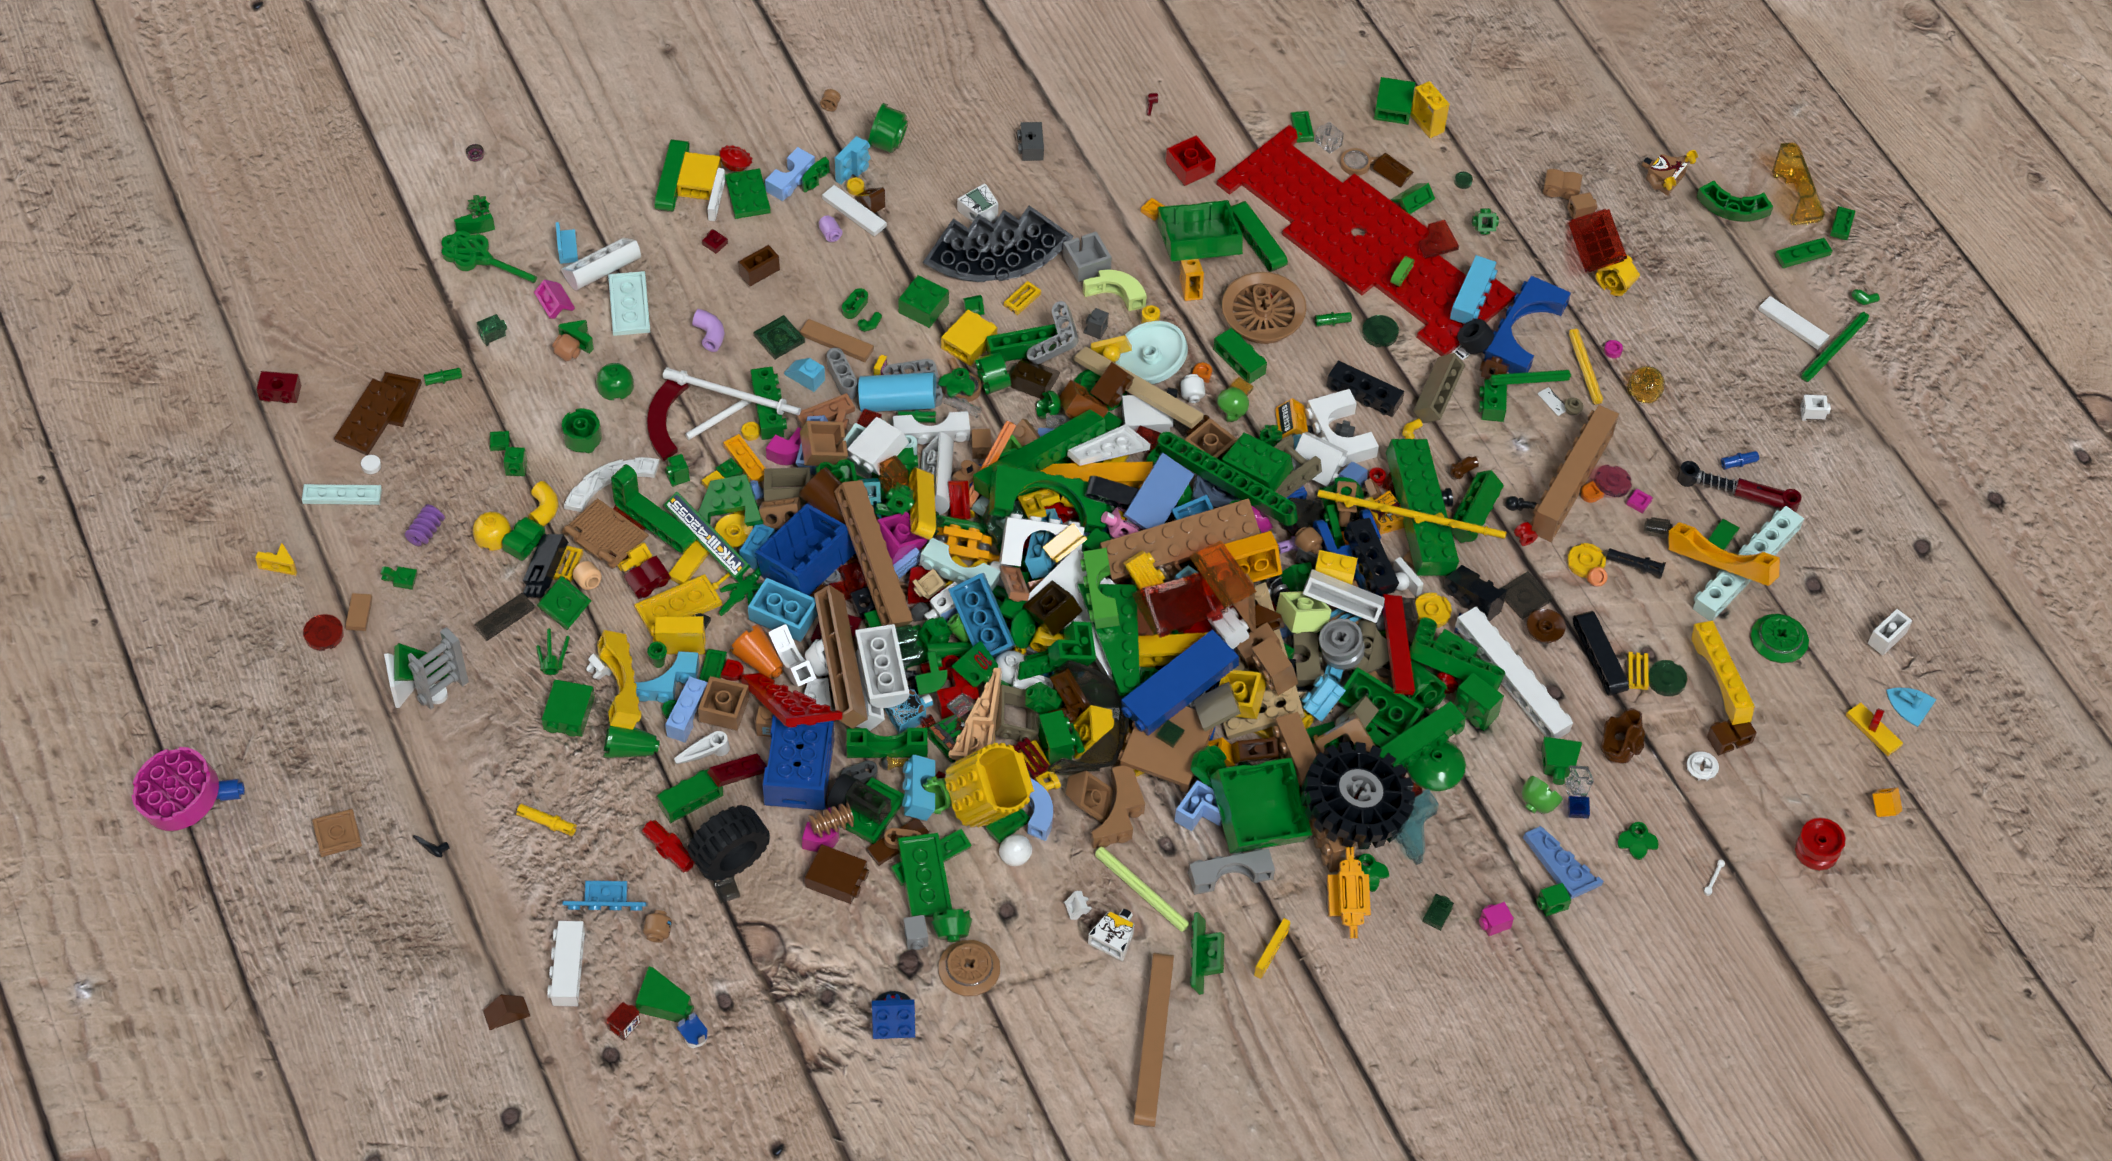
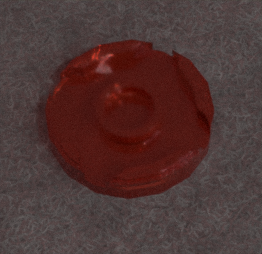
[303,614,344,651]

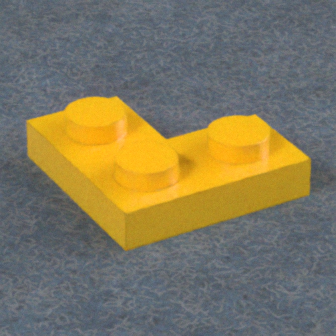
[1018,489,1060,519]

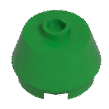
[931,909,972,942]

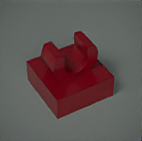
[702,229,728,254]

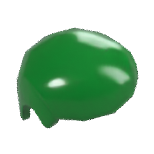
[1036,390,1061,419]

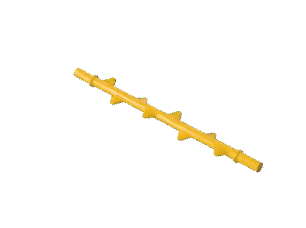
[1317,489,1507,539]

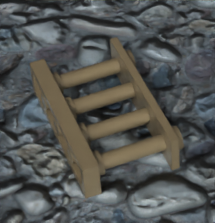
[1257,435,1322,514]

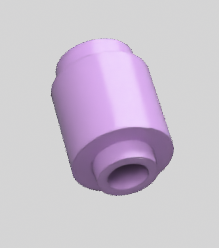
[819,215,842,242]

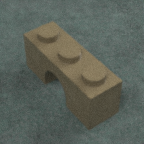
[1291,632,1324,686]

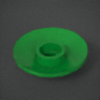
[1011,609,1036,649]

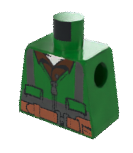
[928,715,966,763]

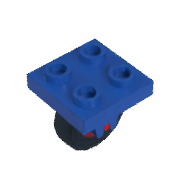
[872,991,915,1039]

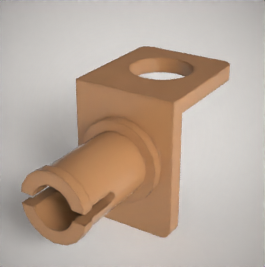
[1335,481,1357,527]

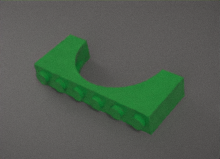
[989,464,1106,533]

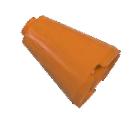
[730,624,783,679]

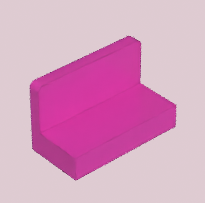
[534,279,575,319]

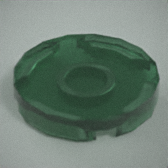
[1362,315,1399,347]
[1648,660,1688,697]

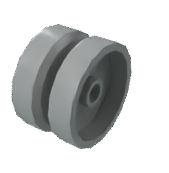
[1319,618,1365,670]

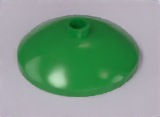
[1406,741,1466,791]

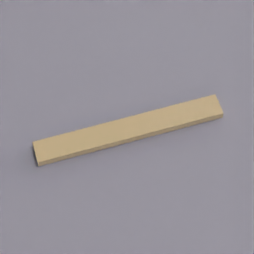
[1074,347,1204,429]

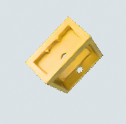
[1410,81,1450,138]

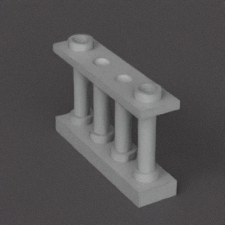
[408,627,469,710]

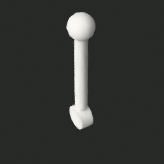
[1704,860,1725,896]

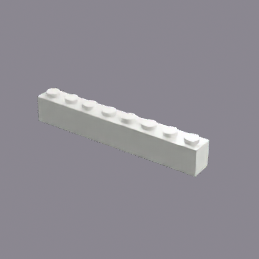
[1455,607,1573,739]

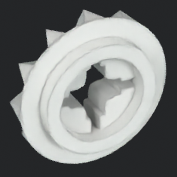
[1687,752,1719,781]

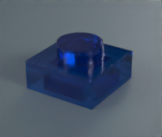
[1568,796,1590,819]

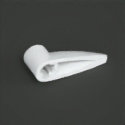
[674,731,730,764]

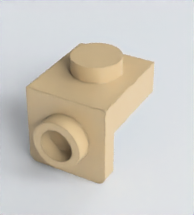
[912,569,946,599]

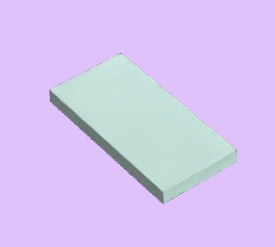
[608,271,650,336]

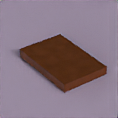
[381,372,422,427]

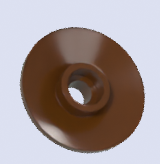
[1527,609,1566,643]

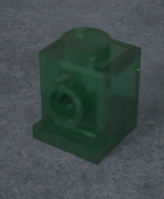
[476,314,507,346]

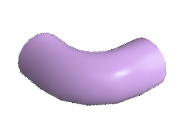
[692,309,725,352]

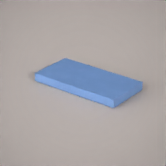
[1123,453,1194,530]

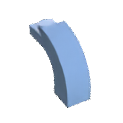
[1027,778,1053,841]

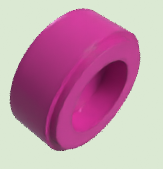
[1604,340,1623,358]

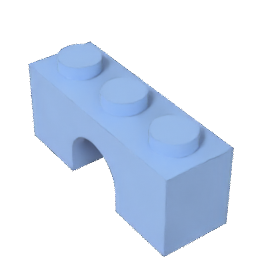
[765,147,815,201]
[665,676,708,743]

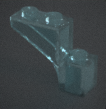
[1396,789,1439,865]

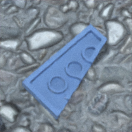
[1523,826,1604,899]

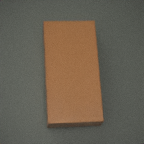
[346,593,373,631]

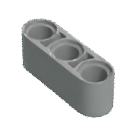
[827,348,858,400]

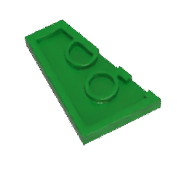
[394,643,448,681]

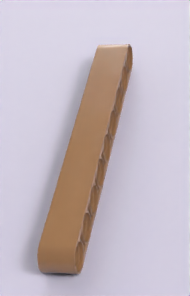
[1134,953,1174,1127]

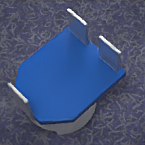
[677,1012,708,1048]

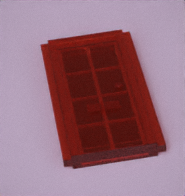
[1568,209,1627,272]

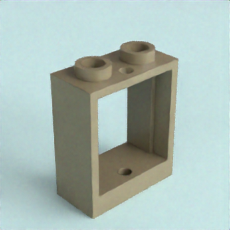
[764,467,814,505]
[995,685,1039,742]

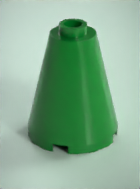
[1408,659,1447,710]
[603,722,660,758]

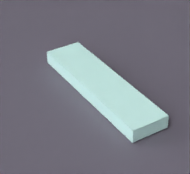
[302,484,382,505]

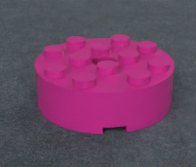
[131,747,219,831]

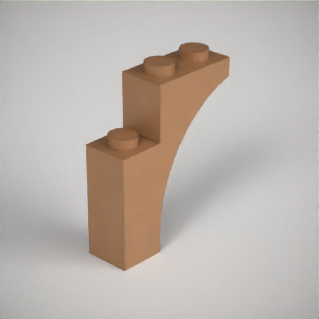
[1091,765,1145,849]

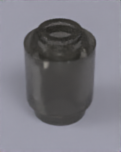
[1644,517,1673,539]

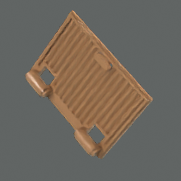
[562,498,649,569]

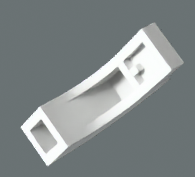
[767,624,816,687]

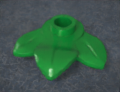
[938,368,975,398]
[1618,822,1659,860]
[1357,854,1389,892]

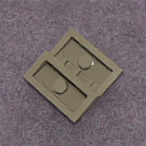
[1194,682,1241,732]

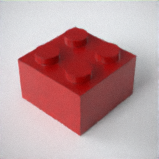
[1166,135,1216,186]

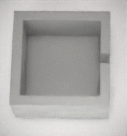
[1063,232,1112,282]

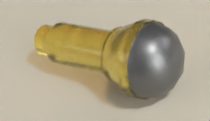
[881,756,909,770]

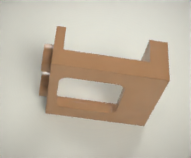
[1313,712,1375,754]

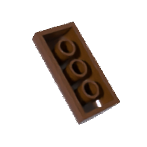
[799,467,880,528]

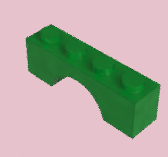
[847,728,928,758]

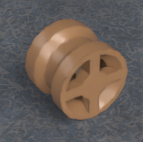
[820,89,841,111]

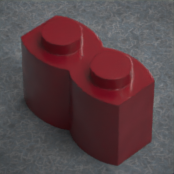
[624,555,671,599]

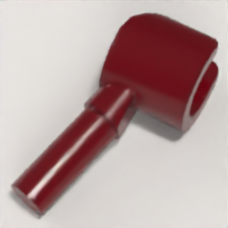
[1147,93,1158,116]

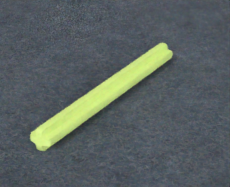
[1095,846,1189,932]

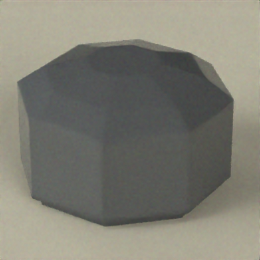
[911,602,929,621]

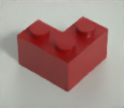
[937,669,980,719]

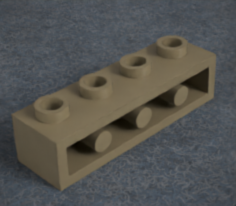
[1413,353,1465,423]

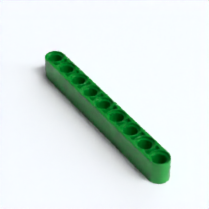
[1158,432,1298,526]

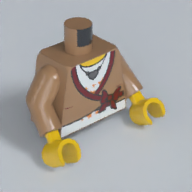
[1642,150,1698,196]

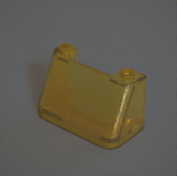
[1772,143,1825,225]

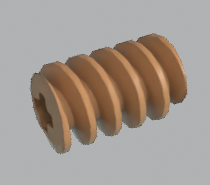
[808,802,854,838]

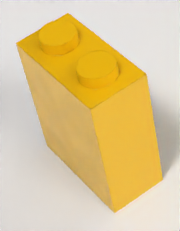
[677,152,721,200]
[941,310,998,366]
[651,616,706,654]

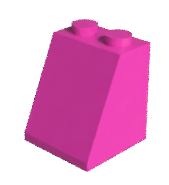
[877,512,928,565]

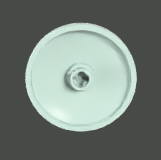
[1115,321,1188,384]

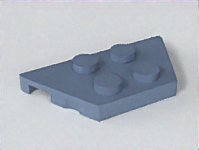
[1192,475,1242,507]

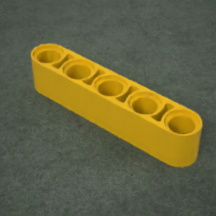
[909,467,936,540]

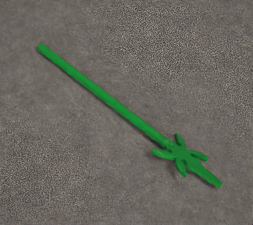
[719,567,763,616]

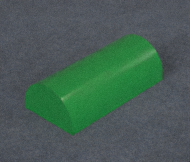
[1338,667,1424,737]

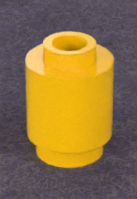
[1141,305,1160,324]

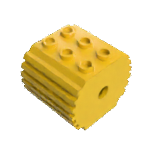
[945,743,1034,828]

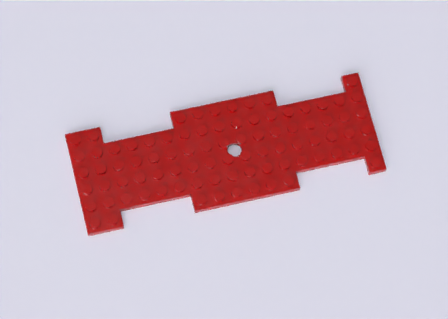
[1217,125,1516,356]

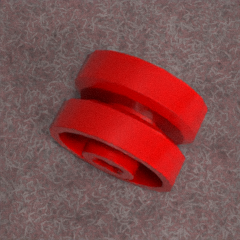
[1795,818,1846,871]

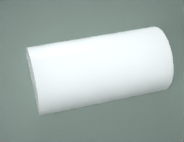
[561,238,641,290]
[921,432,954,515]
[855,624,909,708]

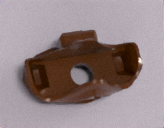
[1600,708,1645,763]

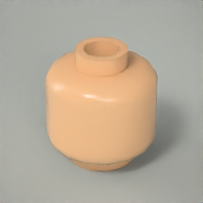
[573,561,602,590]

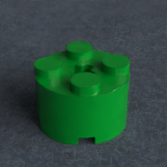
[974,351,1011,395]
[562,408,602,453]

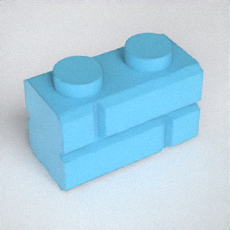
[1301,674,1346,722]

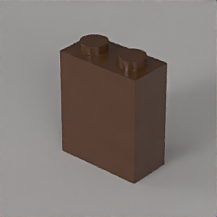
[805,844,869,904]

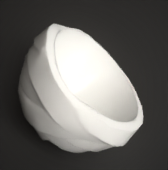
[999,834,1032,866]

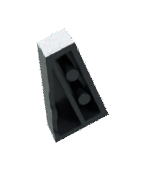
[1444,565,1507,621]

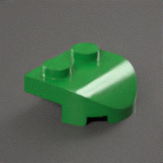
[1190,745,1227,789]

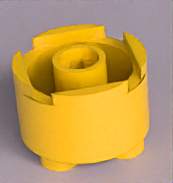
[1596,254,1640,296]

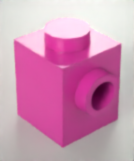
[1479,902,1514,936]

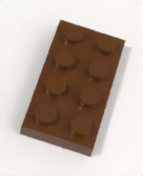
[334,379,407,455]

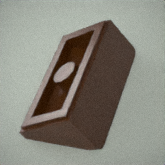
[1373,153,1414,188]

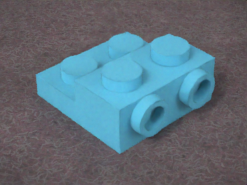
[835,136,871,184]

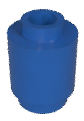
[216,779,245,801]

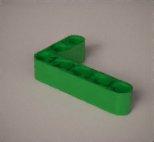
[611,464,697,553]
[1409,617,1505,691]

